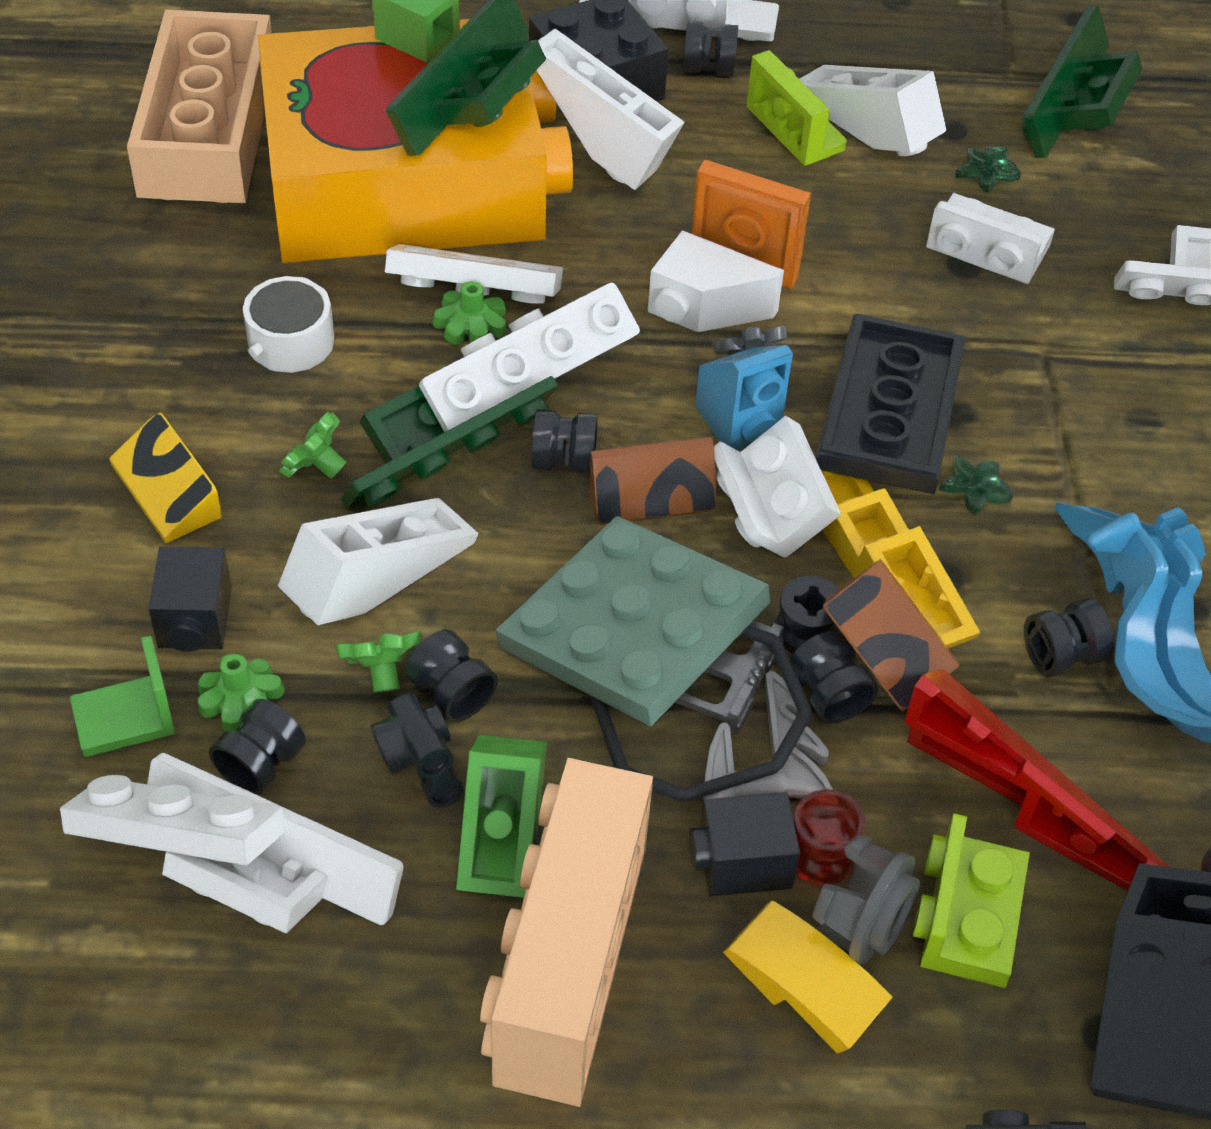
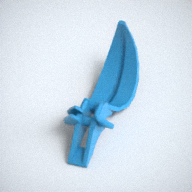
[1055,503,1211,743]

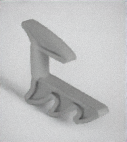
[703,671,838,813]

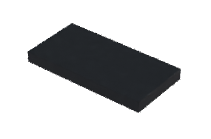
[816,314,966,495]

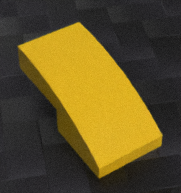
[723,900,892,1054]

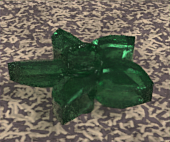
[956,147,1021,193]
[939,455,1013,515]

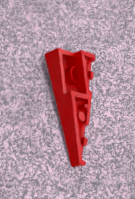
[904,669,1169,891]

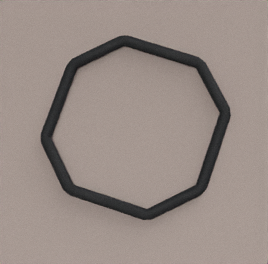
[591,625,811,801]

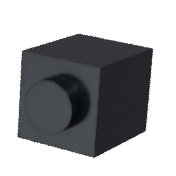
[148,547,232,652]
[689,792,800,897]

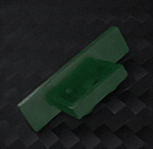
[386,0,546,156]
[1022,5,1143,158]
[341,376,559,509]

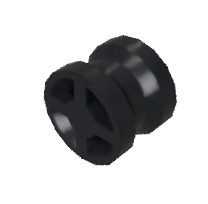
[776,576,840,654]

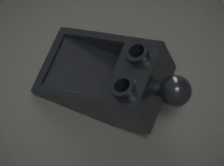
[1090,848,1211,1120]

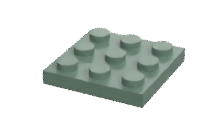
[495,516,770,727]

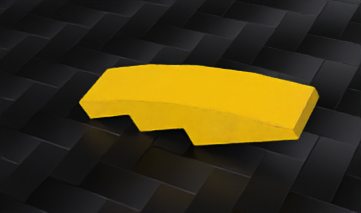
[821,471,980,649]

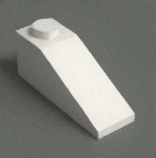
[537,29,684,190]
[799,65,946,156]
[278,498,479,625]

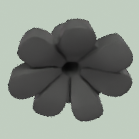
[711,326,787,355]

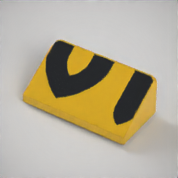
[109,412,222,544]

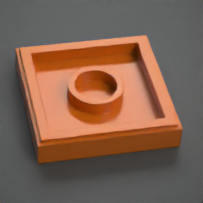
[691,159,811,289]

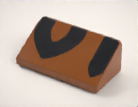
[589,437,716,525]
[823,559,960,711]

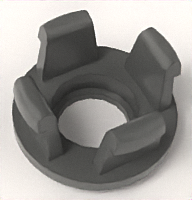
[812,835,920,965]

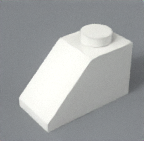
[648,230,784,332]

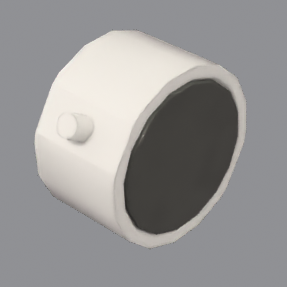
[242,276,335,373]

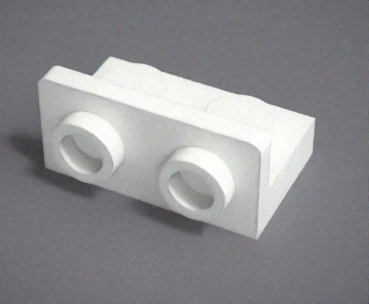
[926,193,1055,284]
[714,416,841,558]

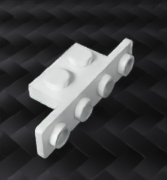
[579,0,779,41]
[1114,225,1211,305]
[419,283,640,432]
[147,753,404,933]

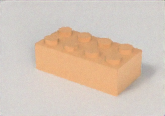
[127,10,272,203]
[480,758,653,1107]

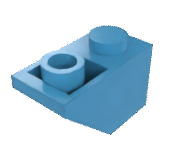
[695,345,793,451]

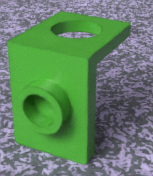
[70,635,175,757]

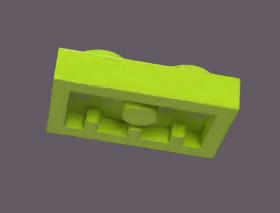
[746,50,847,166]
[912,813,1030,988]

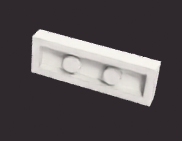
[385,244,563,303]
[60,775,285,866]

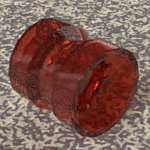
[793,789,865,885]

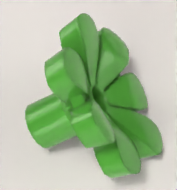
[432,281,507,345]
[278,412,347,480]
[335,632,422,693]
[197,654,285,732]

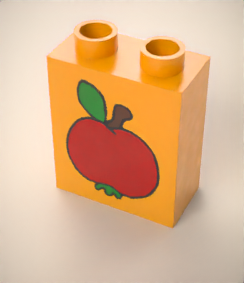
[257,19,573,263]

